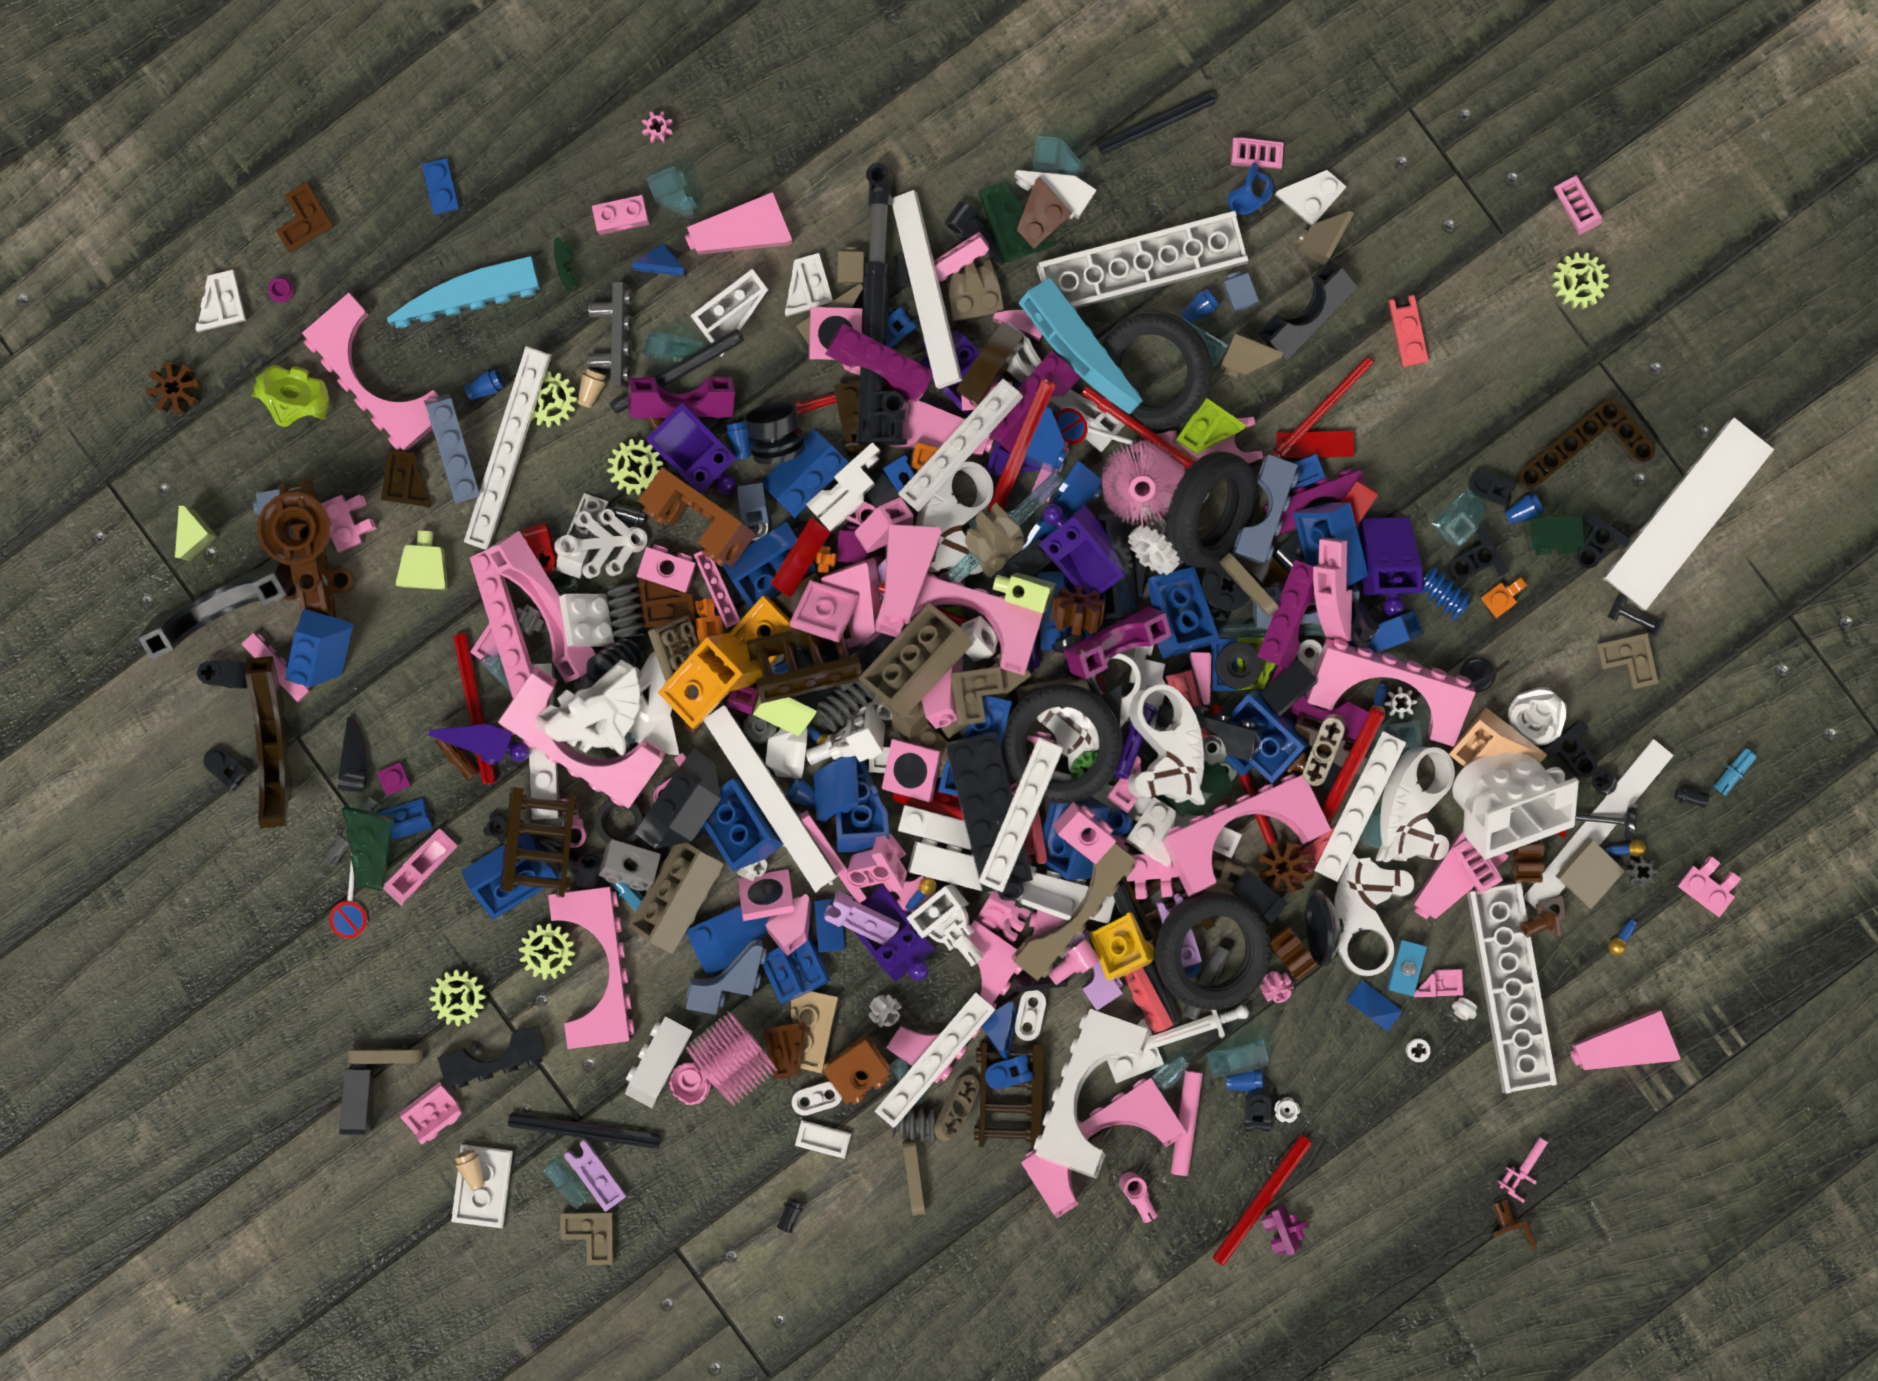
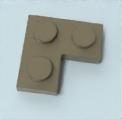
[1596,633,1659,689]
[950,667,1004,726]
[560,1212,613,1265]

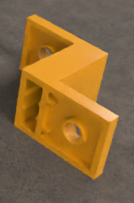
[657,595,796,729]

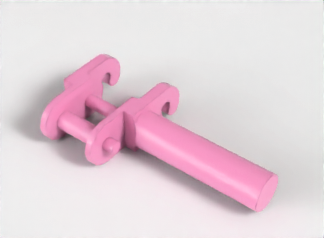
[1497,1137,1548,1203]

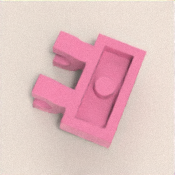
[321,495,377,553]
[1127,853,1179,899]
[1677,856,1741,917]
[976,891,1031,943]

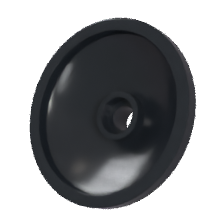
[1305,889,1344,967]

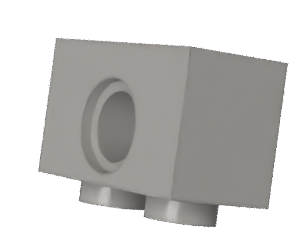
[599,839,661,891]

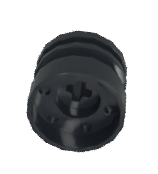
[744,402,806,464]

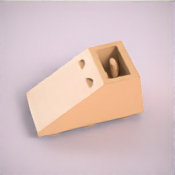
[1449,707,1547,767]

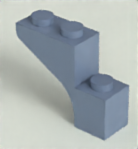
[685,939,766,1015]

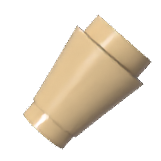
[577,368,606,408]
[455,1149,485,1190]

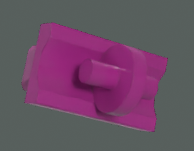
[1262,1204,1308,1256]

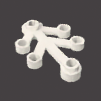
[555,509,647,578]

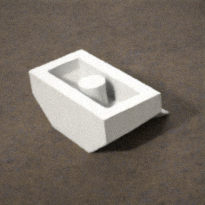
[765,727,807,779]

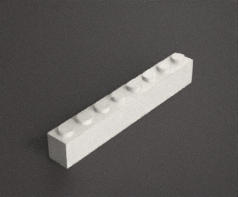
[907,838,1115,924]

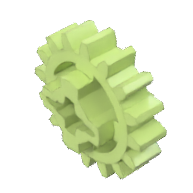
[1552,252,1609,309]
[531,371,578,428]
[607,439,664,495]
[519,923,576,980]
[429,969,487,1026]

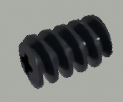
[586,638,643,683]

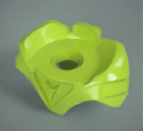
[251,365,329,427]

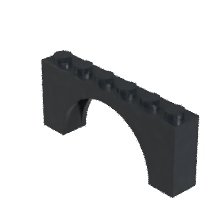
[138,560,293,661]

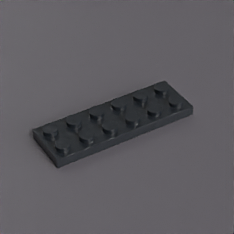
[945,730,1033,894]

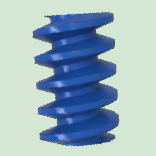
[1419,565,1473,621]

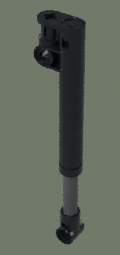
[857,162,911,445]

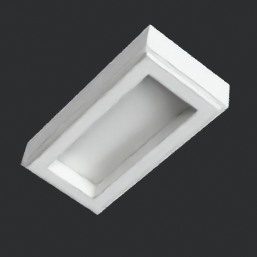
[795,1120,851,1159]

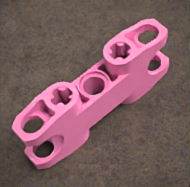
[1130,417,1263,487]

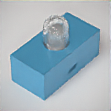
[1386,939,1427,997]

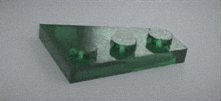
[978,182,1053,264]
[342,806,394,891]

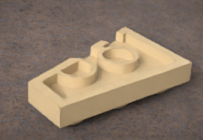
[791,991,840,1073]

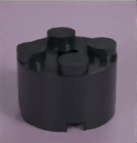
[1200,562,1252,612]

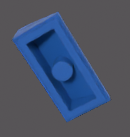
[375,798,432,842]
[815,899,845,952]

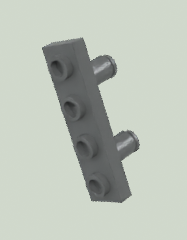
[587,282,633,388]

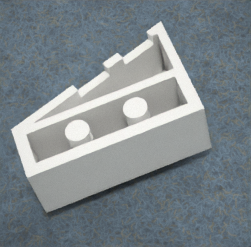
[690,269,768,357]
[625,1017,692,1108]

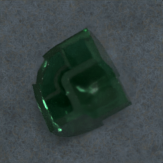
[1158,760,1232,819]

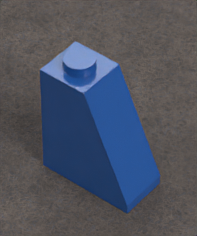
[1347,610,1424,653]

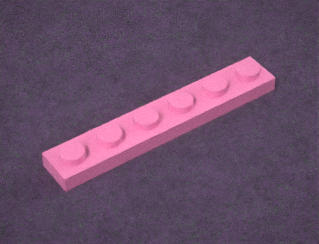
[470,550,533,698]

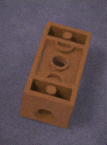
[638,467,756,567]
[822,1033,891,1105]

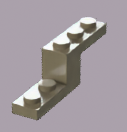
[872,695,948,774]

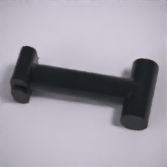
[1607,594,1665,637]

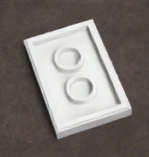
[451,1144,513,1228]

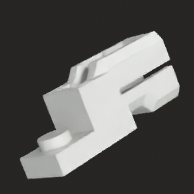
[806,442,880,532]
[1126,645,1166,728]

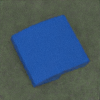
[814,756,859,822]
[762,935,831,1004]

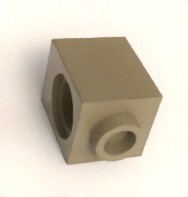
[838,247,864,286]

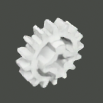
[1128,525,1180,575]

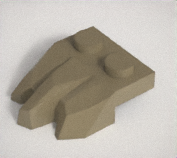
[946,259,1004,322]
[965,503,1027,577]

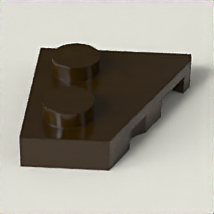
[381,449,431,508]

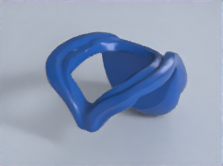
[1227,162,1274,214]

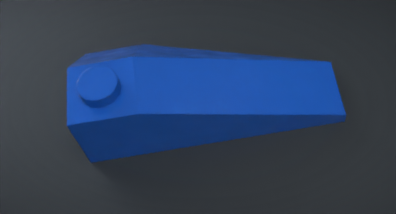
[831,755,889,853]

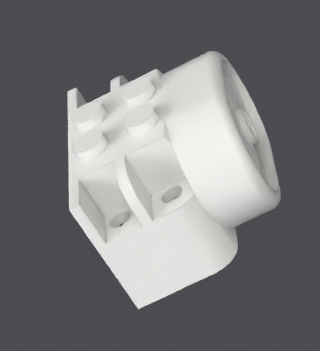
[1452,752,1578,860]

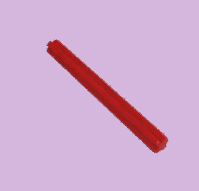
[987,378,1056,513]
[453,633,497,784]
[1321,707,1385,826]
[1213,1135,1312,1266]

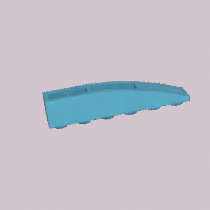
[387,256,541,328]
[1019,278,1143,414]

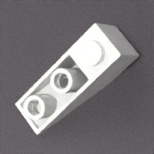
[1015,170,1096,219]
[556,493,608,579]

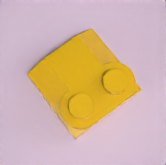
[1089,912,1155,980]

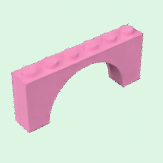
[302,293,439,452]
[875,574,1043,675]
[1306,638,1475,746]
[498,666,666,809]
[1162,773,1331,897]
[548,886,635,1049]
[886,919,1022,1083]
[1021,1078,1187,1218]

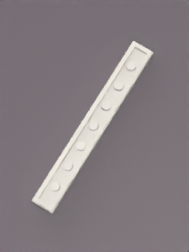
[891,190,962,389]
[464,346,552,550]
[1523,739,1674,909]

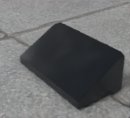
[1261,659,1318,716]
[1015,966,1068,992]

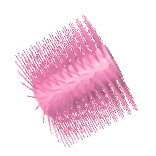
[1102,440,1180,527]
[686,1012,777,1106]

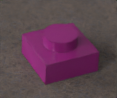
[726,687,758,714]
[376,762,412,796]

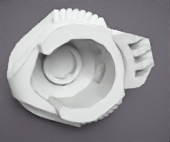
[1507,687,1567,746]

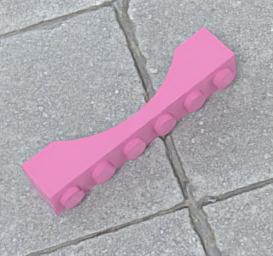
[484,531,596,683]

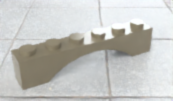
[1012,842,1136,981]

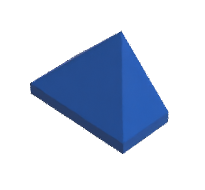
[632,244,686,277]
[1346,980,1403,1032]
[981,1002,1018,1060]

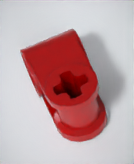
[521,522,557,574]

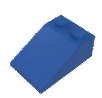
[1148,567,1220,659]

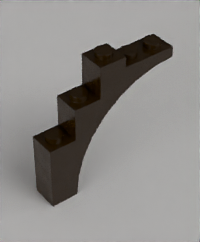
[245,656,293,829]

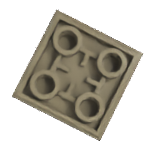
[648,615,699,680]
[1555,838,1624,909]

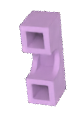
[1062,930,1123,1010]

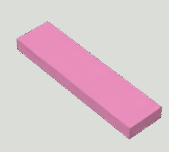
[799,810,867,903]

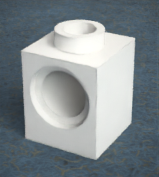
[960,616,999,662]

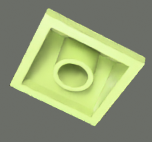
[175,506,217,561]
[753,694,817,737]

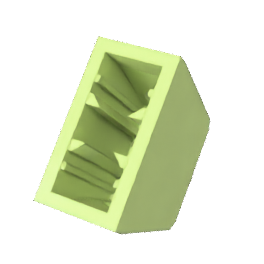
[396,531,448,590]
[993,573,1057,613]

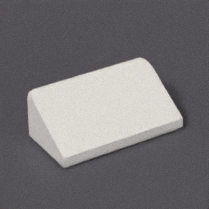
[1018,884,1072,920]

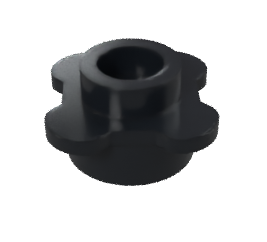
[483,812,507,842]

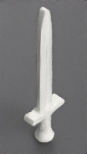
[1144,1004,1249,1051]

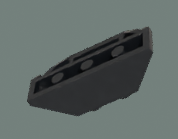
[635,748,721,848]

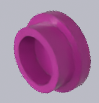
[268,277,294,303]

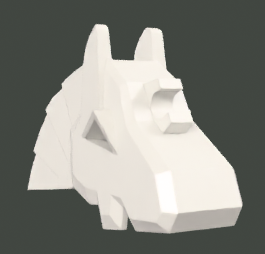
[627,652,679,755]
[535,660,640,756]

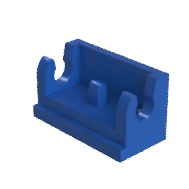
[883,455,914,493]

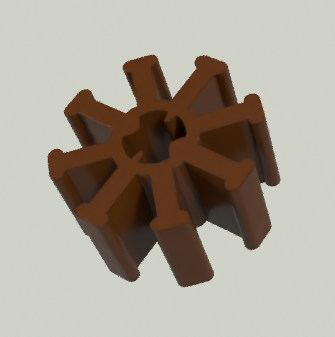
[146,362,203,416]
[1050,585,1105,635]
[1511,839,1545,883]
[1259,841,1315,893]
[1270,925,1318,981]

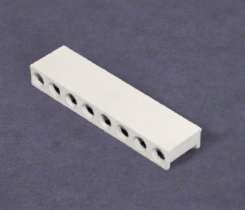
[1037,211,1248,309]
[1602,417,1774,610]
[703,705,838,892]
[1467,882,1557,1093]

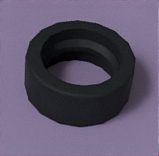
[595,799,644,844]

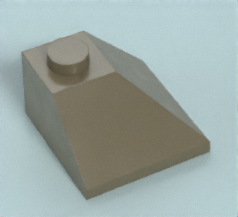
[1297,211,1354,265]
[1220,334,1283,379]

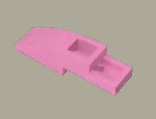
[1313,537,1352,641]

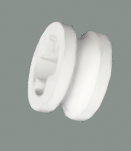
[1406,1038,1430,1062]

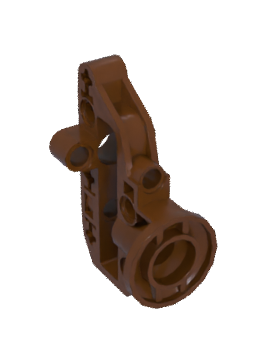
[257,479,356,618]

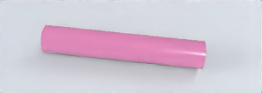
[1171,1071,1203,1176]

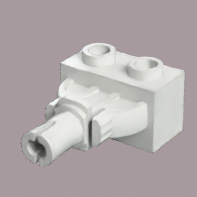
[806,702,885,765]
[907,884,985,967]

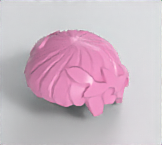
[669,1062,711,1105]

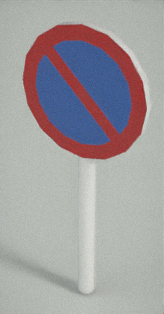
[1055,407,1133,445]
[329,852,368,939]

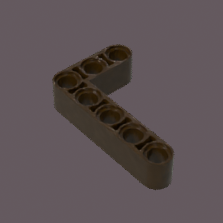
[1516,399,1655,490]

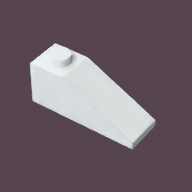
[898,805,971,850]

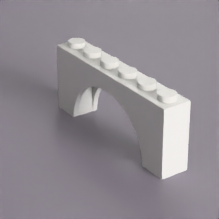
[1034,1009,1150,1179]

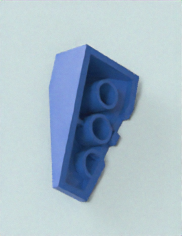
[1020,461,1103,552]
[938,696,1011,796]
[686,905,771,976]

